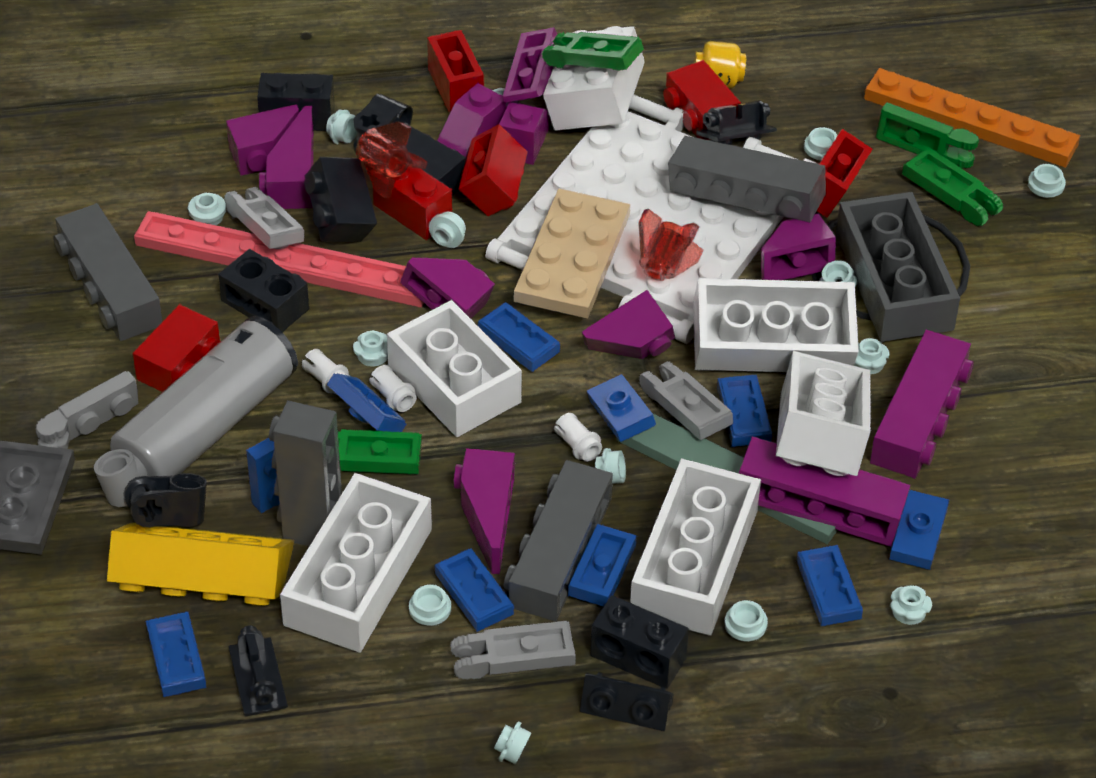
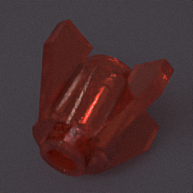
[356,122,427,198]
[638,208,703,281]

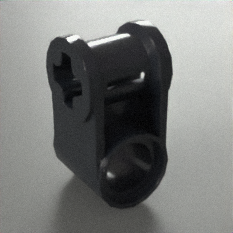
[354,94,413,159]
[123,473,207,528]

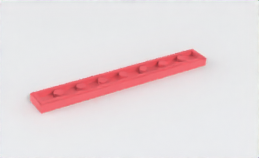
[134,211,424,308]

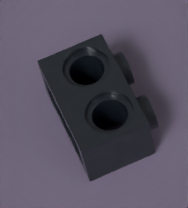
[218,248,309,332]
[591,595,689,689]

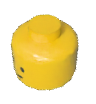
[694,41,746,89]

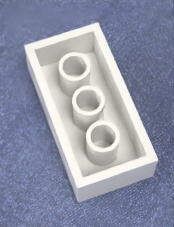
[693,278,859,372]
[776,351,870,476]
[630,458,761,636]
[280,473,432,653]

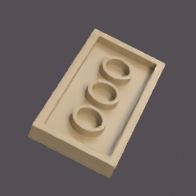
[514,188,631,318]

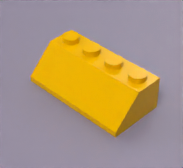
[107,523,294,605]

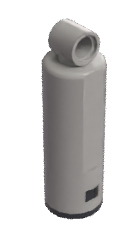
[94,316,298,507]

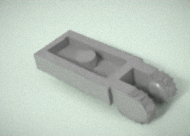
[224,187,304,249]
[639,361,733,440]
[35,371,139,449]
[450,621,576,680]

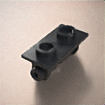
[697,100,777,145]
[229,625,288,717]
[580,672,674,731]

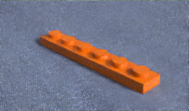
[864,68,1080,168]

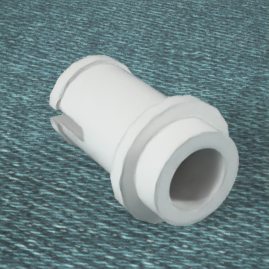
[302,349,350,394]
[370,365,416,412]
[554,413,602,462]

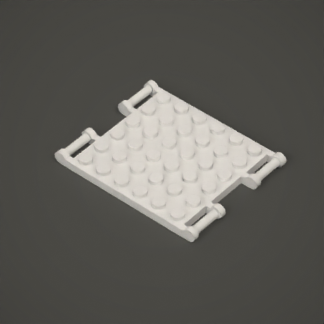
[485,94,817,344]

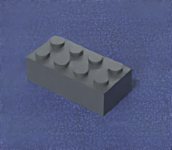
[836,192,960,342]

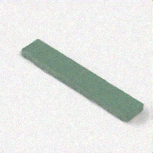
[617,413,838,545]

